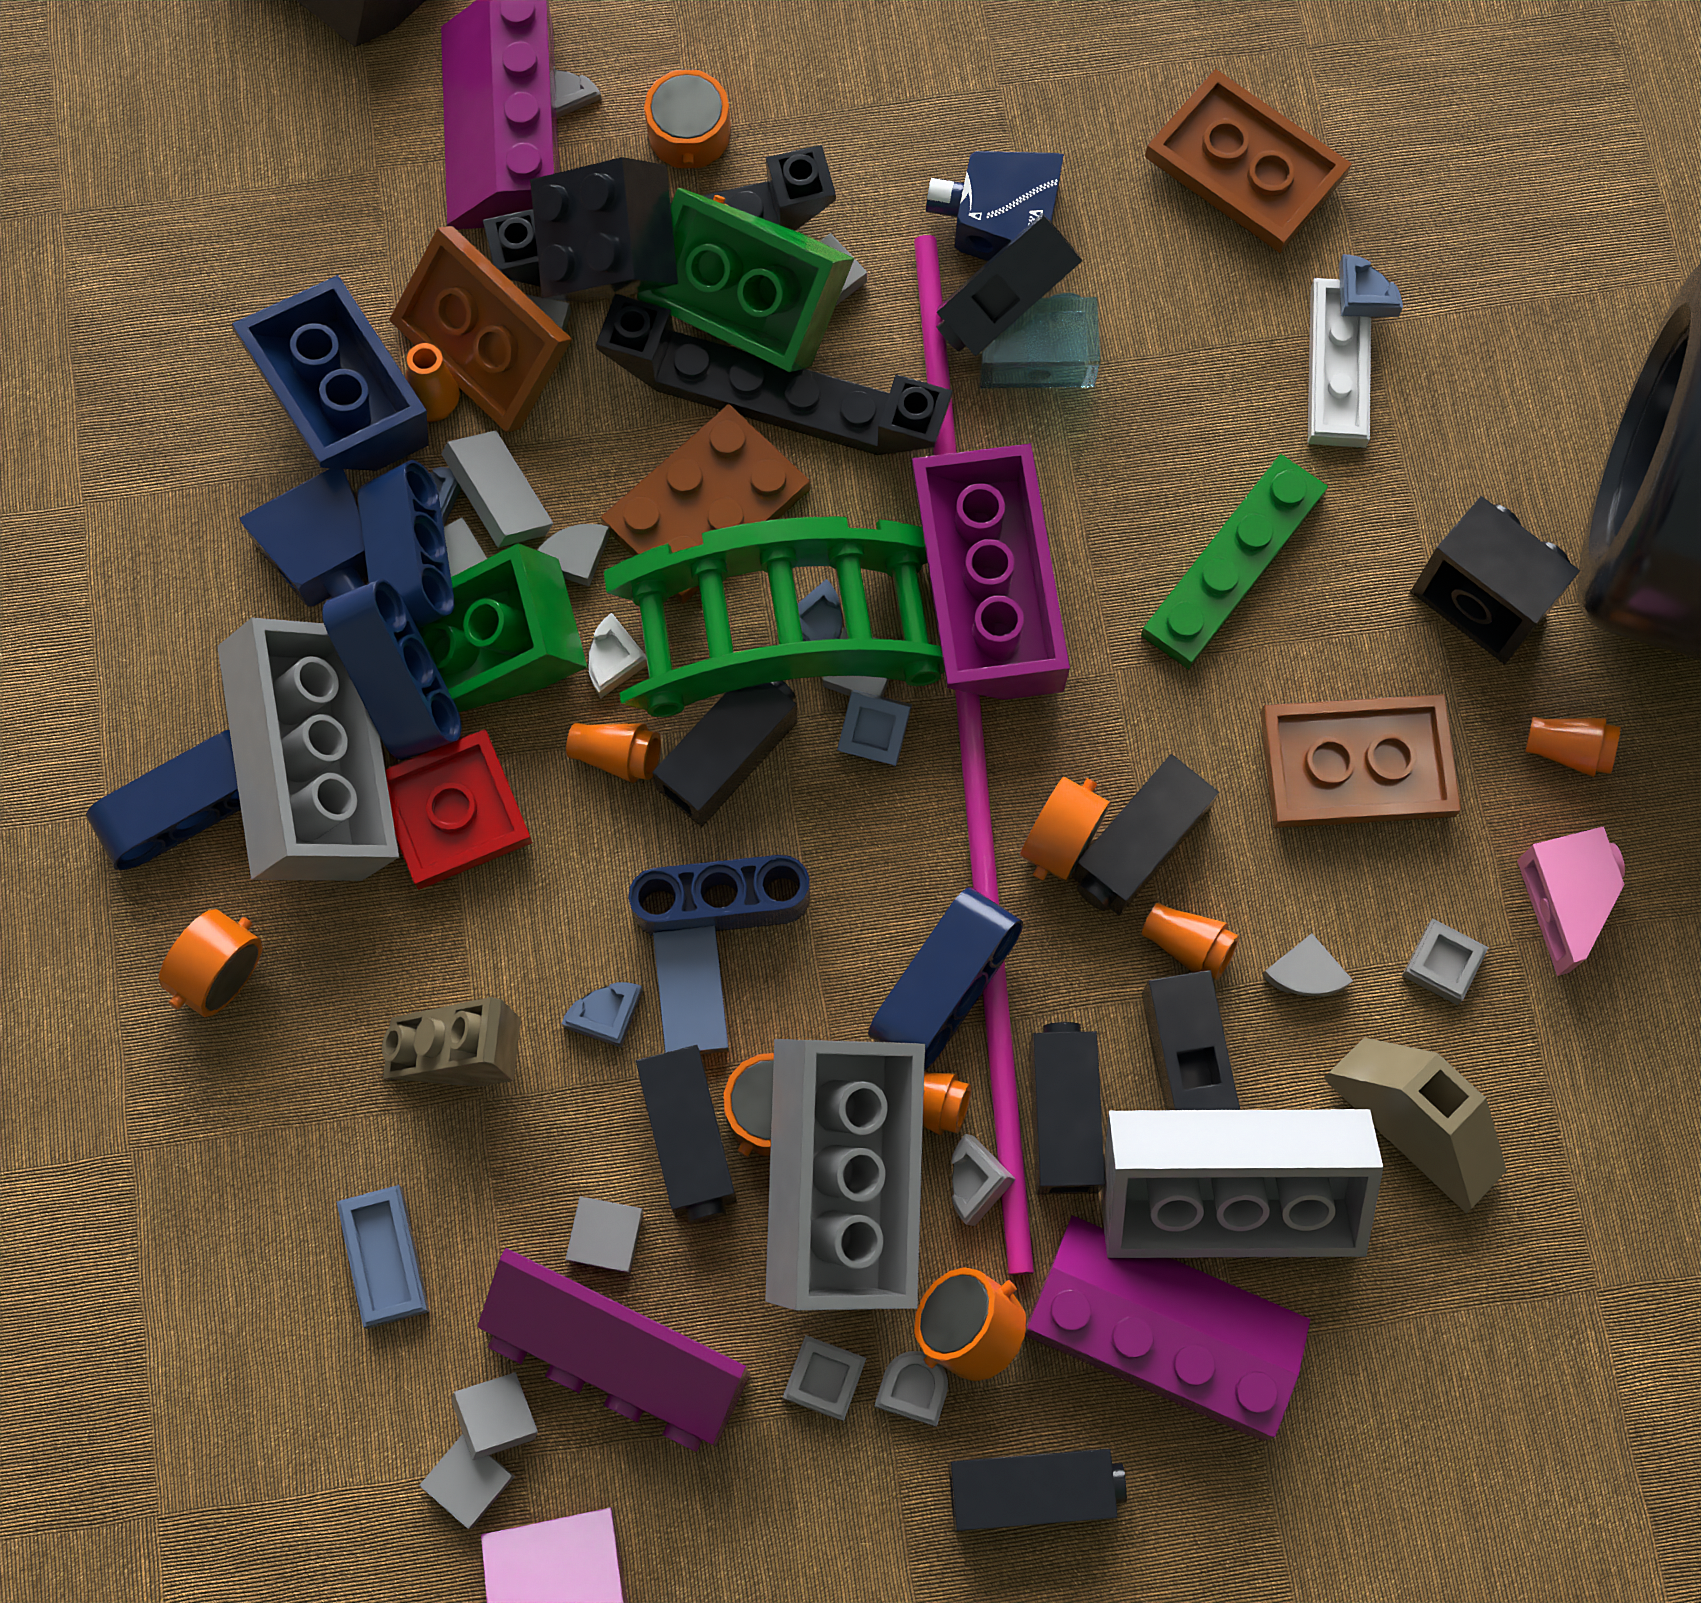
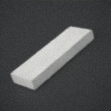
[1308,278,1371,448]

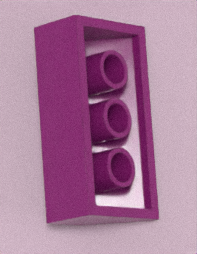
[441,0,560,230]
[912,443,1070,700]
[1025,1215,1311,1441]
[477,1247,751,1452]

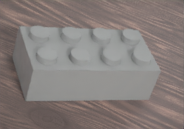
[218,617,399,881]
[765,1039,925,1310]
[1101,1109,1383,1258]

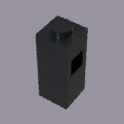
[936,212,1083,357]
[652,681,798,827]
[1072,754,1219,916]
[1141,970,1240,1110]
[1029,1022,1105,1195]
[635,1044,737,1224]
[948,1449,1127,1531]

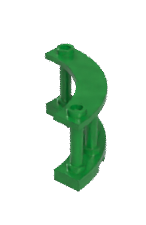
[604,516,945,717]

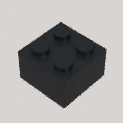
[530,157,678,303]
[1410,496,1580,665]

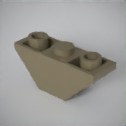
[382,997,521,1087]
[1323,1037,1507,1213]

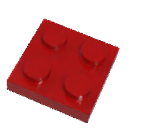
[385,729,533,890]

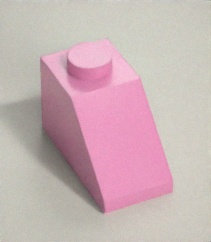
[1517,826,1625,976]

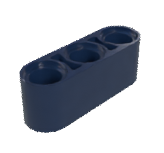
[358,460,454,629]
[322,579,462,760]
[86,730,241,871]
[628,855,810,936]
[868,887,1023,1071]

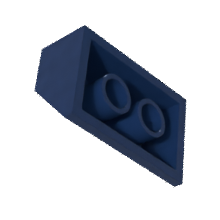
[232,275,429,471]

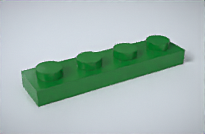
[1140,453,1328,670]

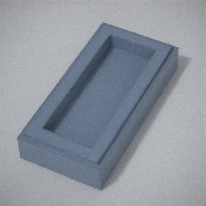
[653,926,729,1055]
[336,1185,430,1329]

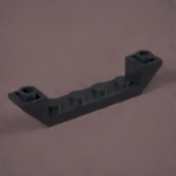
[483,145,836,287]
[596,293,953,455]

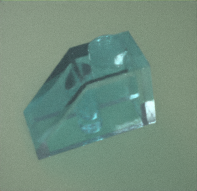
[979,293,1100,389]

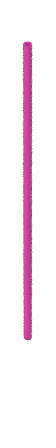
[914,235,1034,1275]

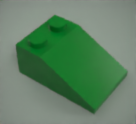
[636,188,855,372]
[418,543,588,712]

